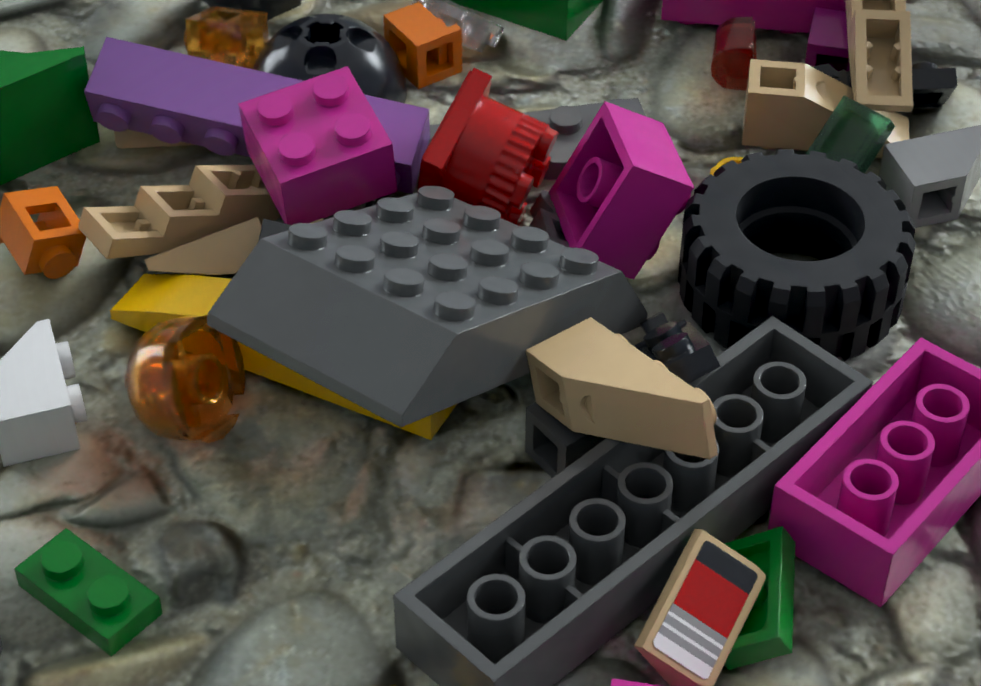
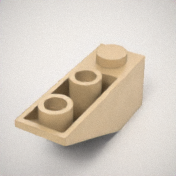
[742,59,909,158]
[526,317,718,459]

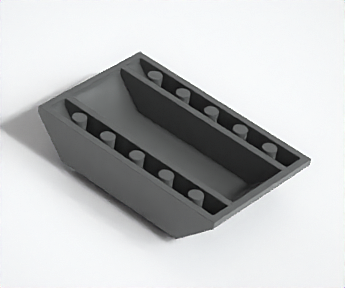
[207,186,648,427]

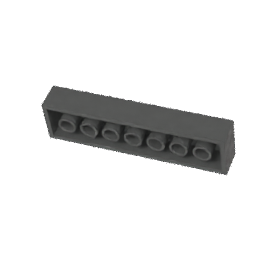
[393,316,873,686]

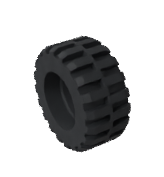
[678,149,916,361]

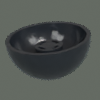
[253,14,407,103]

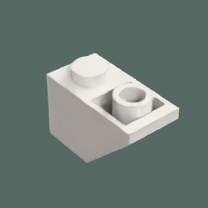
[0,319,87,467]

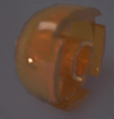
[125,315,246,443]

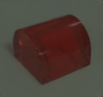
[711,17,757,91]

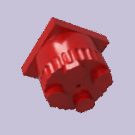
[417,68,558,226]

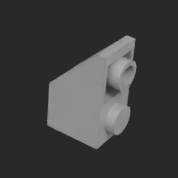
[879,125,981,228]

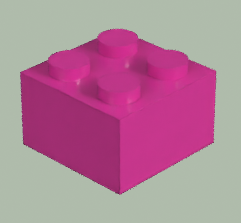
[238,66,398,225]
[549,101,694,280]

